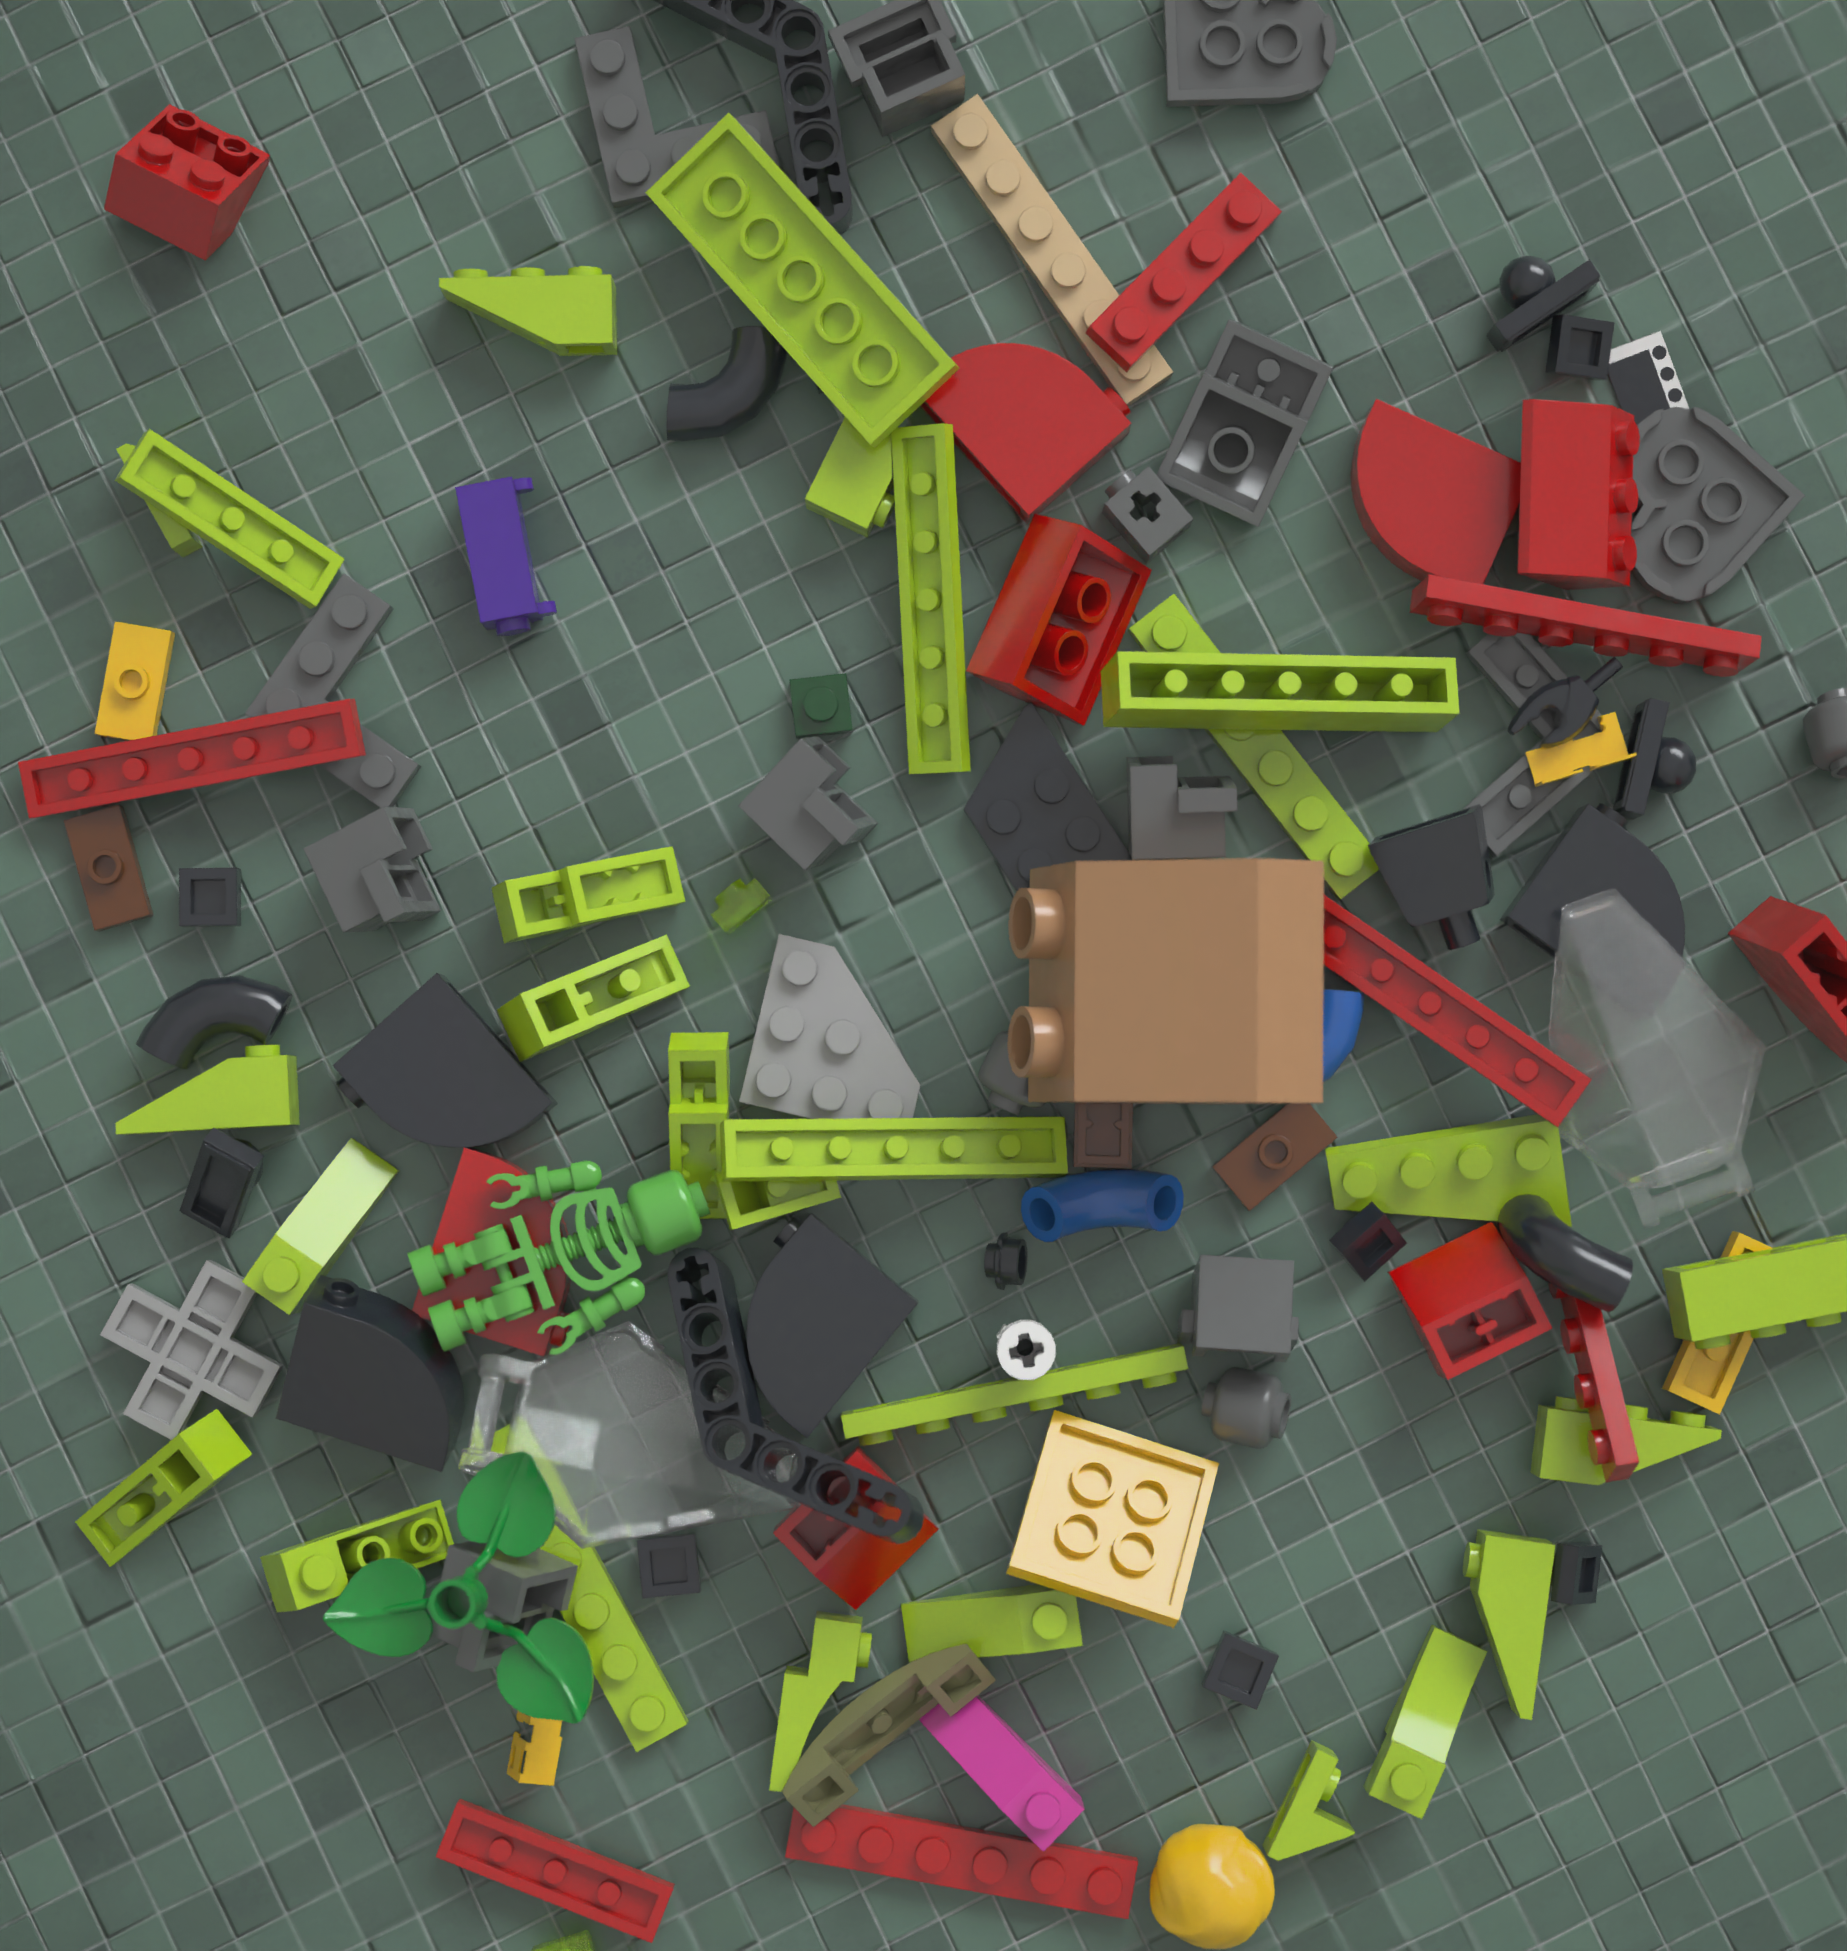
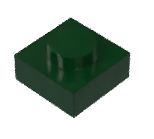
[789,673,853,739]

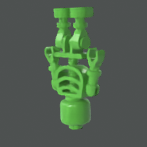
[407,1161,710,1355]

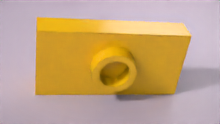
[95,621,175,741]

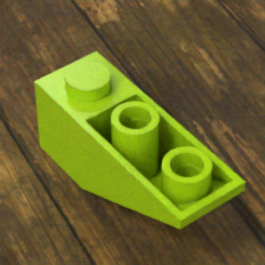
[439,266,617,356]
[1530,1396,1722,1485]
[260,1499,454,1613]

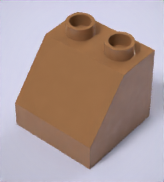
[1008,858,1324,1105]

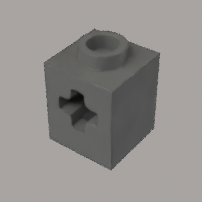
[1102,466,1193,564]

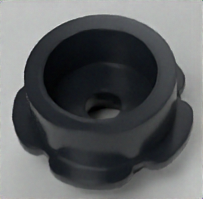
[984,1233,1028,1290]

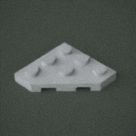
[739,934,921,1119]

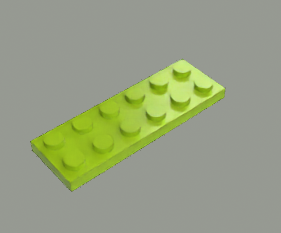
[645,112,960,448]

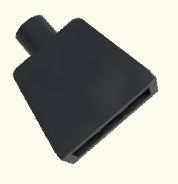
[1368,804,1495,950]

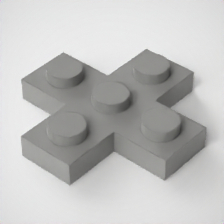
[100,1260,284,1440]

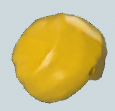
[1150,1824,1275,1949]

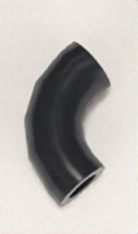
[667,326,788,441]
[136,975,292,1069]
[1498,1194,1633,1312]

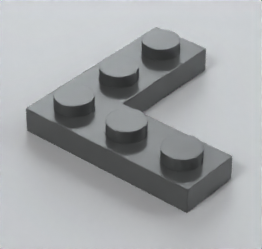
[574,26,779,208]
[245,573,421,808]
[1463,633,1626,858]

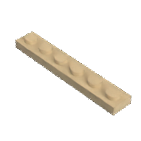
[931,94,1173,406]

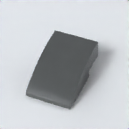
[1157,319,1333,527]

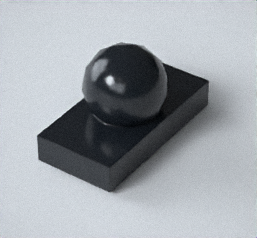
[1486,256,1601,352]
[1613,698,1697,820]
[179,1127,264,1239]

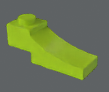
[491,846,686,944]
[668,1032,730,1219]
[769,1611,872,1792]
[1363,1625,1487,1819]

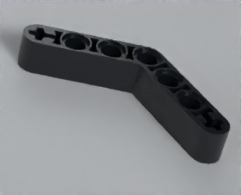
[653,0,853,235]
[668,1247,924,1544]

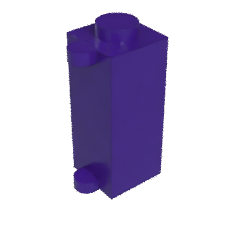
[455,476,557,636]

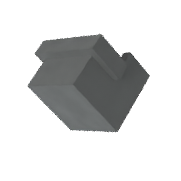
[828,0,965,137]
[738,736,878,870]
[1126,756,1237,860]
[303,807,441,933]
[1177,1255,1299,1362]
[432,1541,578,1673]

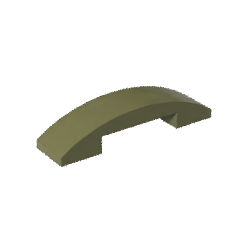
[782,1644,996,1827]

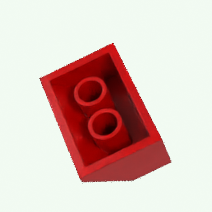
[1518,399,1640,590]
[966,514,1152,726]

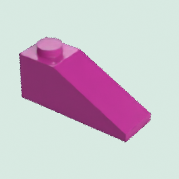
[919,1695,1085,1852]

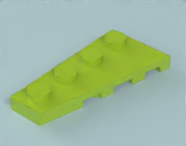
[1325,1114,1572,1227]

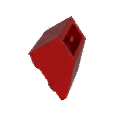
[104,104,270,261]
[1387,1221,1553,1380]
[773,1445,939,1610]

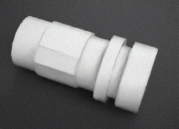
[996,1320,1056,1380]

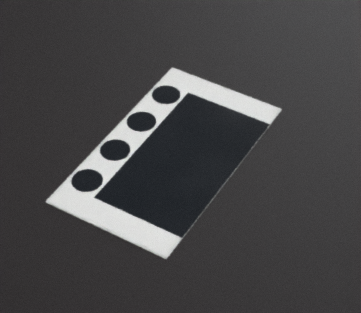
[1608,331,1689,425]

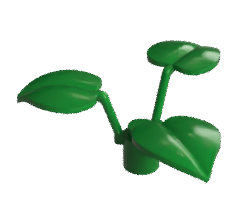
[323,1451,594,1724]

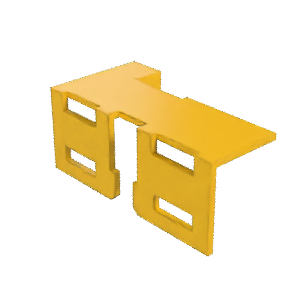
[1525,712,1637,787]
[507,1711,562,1786]

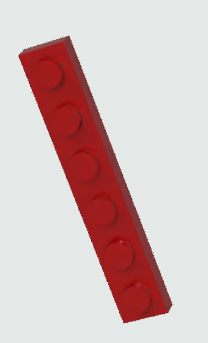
[1409,574,1762,677]
[18,699,366,819]
[1323,895,1592,1128]
[785,1804,1138,1919]

